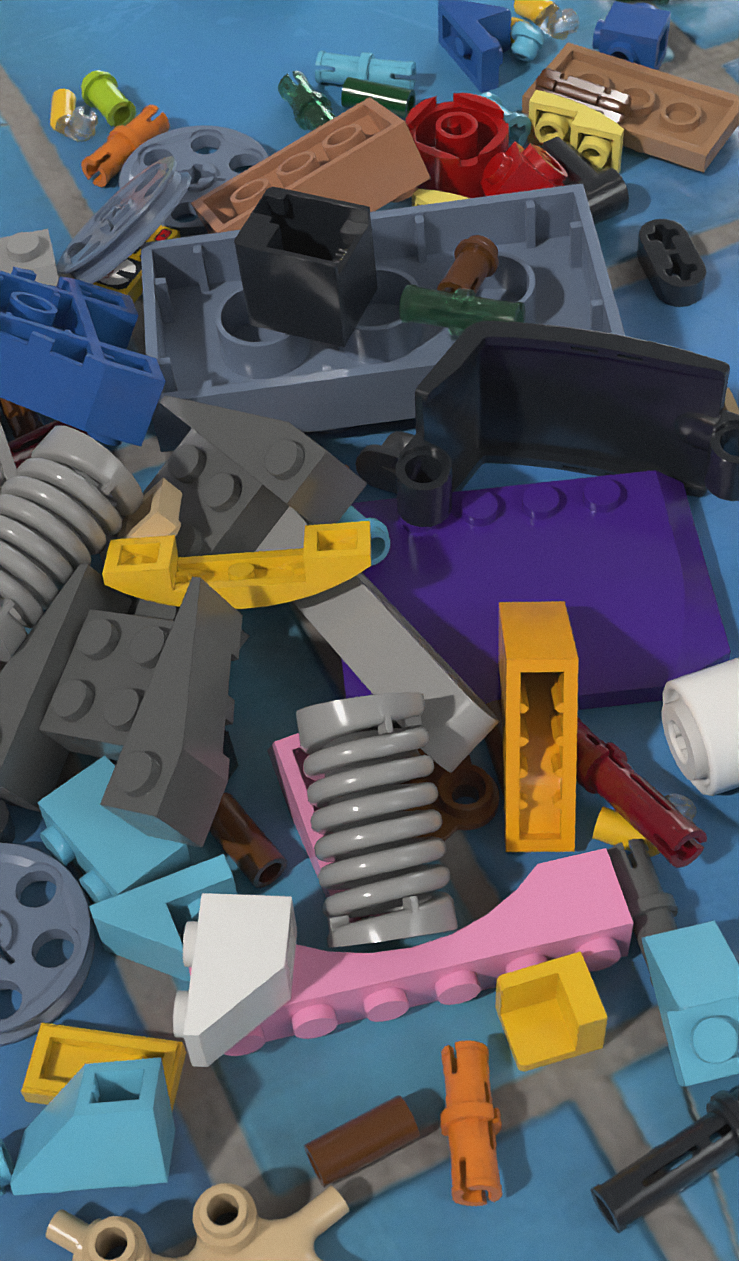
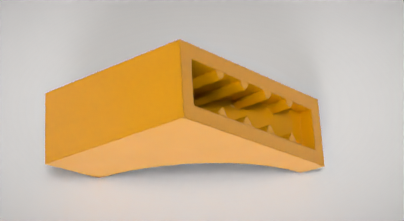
[498,601,579,852]

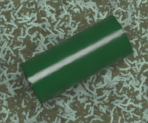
[341,77,416,119]

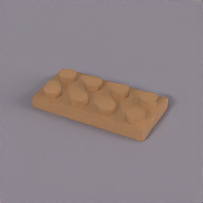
[522,42,739,173]

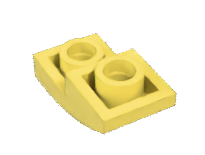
[528,90,624,173]

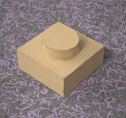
[117,478,182,539]

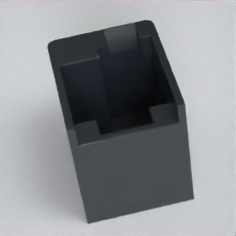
[234,187,378,347]

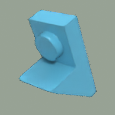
[89,854,237,982]
[641,921,739,1087]

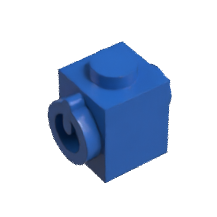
[592,1,671,70]

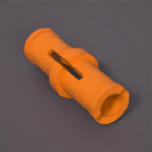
[81,104,170,187]
[440,1040,502,1206]

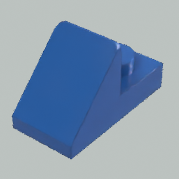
[438,0,511,93]

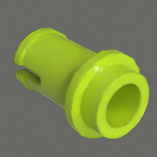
[81,70,136,127]

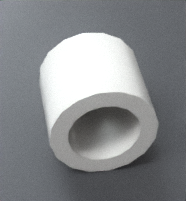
[661,657,739,796]

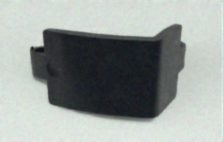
[396,320,739,527]

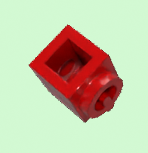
[480,141,568,196]

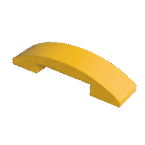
[102,521,371,609]

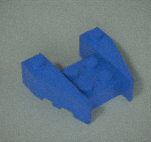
[0,267,166,447]

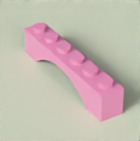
[189,848,633,1056]

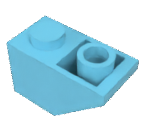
[10,1057,175,1196]

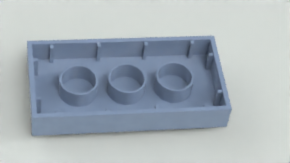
[141,183,625,452]

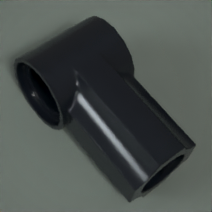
[542,136,629,225]

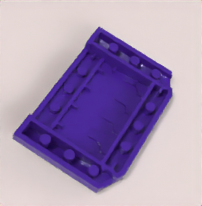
[341,470,731,710]

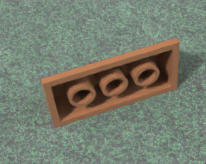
[191,97,430,234]

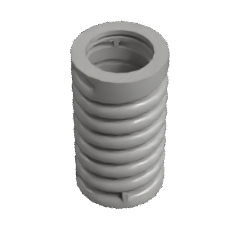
[0,426,144,662]
[296,692,458,948]

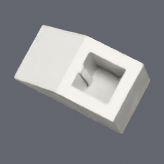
[173,893,297,1067]

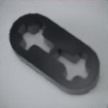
[637,219,706,307]

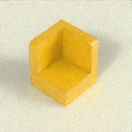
[495,951,608,1072]

